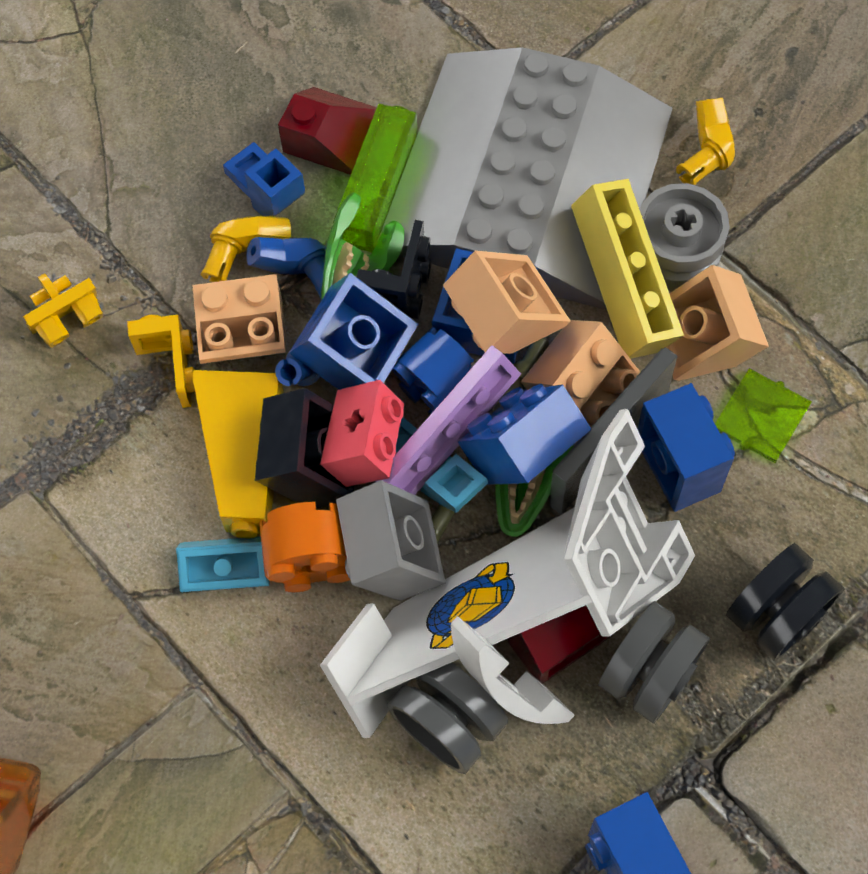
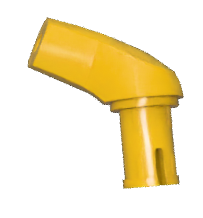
[676,97,735,185]
[201,216,291,282]

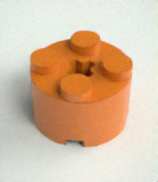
[259,502,350,593]

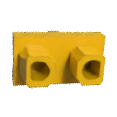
[23,273,103,348]

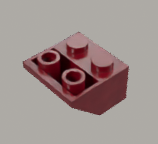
[508,605,613,684]

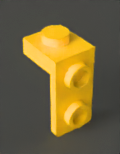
[127,314,195,408]

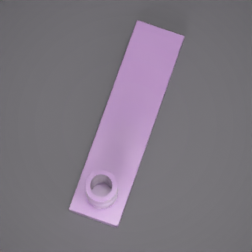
[376,345,521,495]

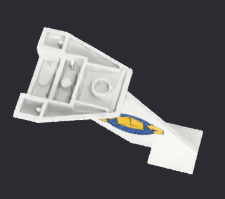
[320,409,695,738]

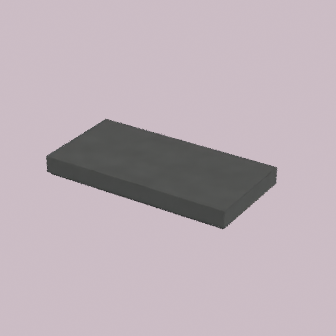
[549,347,677,515]

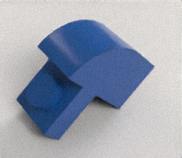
[223,142,305,217]

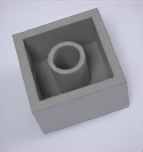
[336,480,446,601]

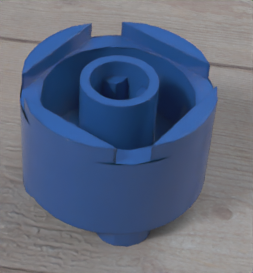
[392,327,474,416]

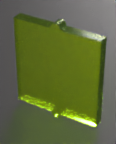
[715,368,812,464]

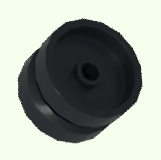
[726,543,845,661]

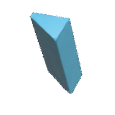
[176,536,270,592]

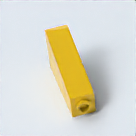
[192,370,284,539]

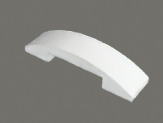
[451,616,575,724]

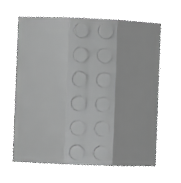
[377,47,673,310]

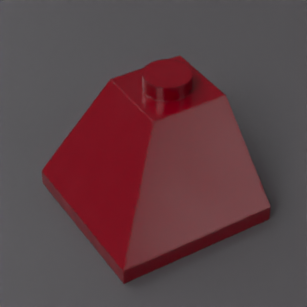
[278,87,386,176]

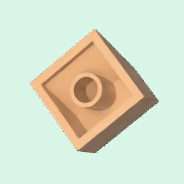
[443,250,571,354]
[666,265,769,381]

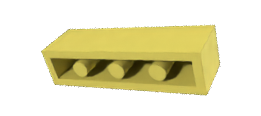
[571,179,684,359]

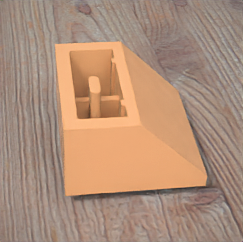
[192,274,286,364]
[521,320,640,427]

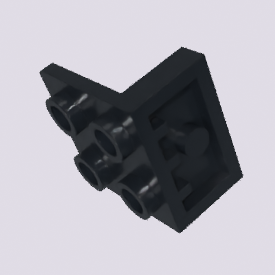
[356,220,432,319]

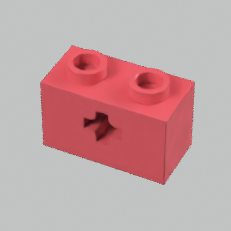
[320,380,404,487]

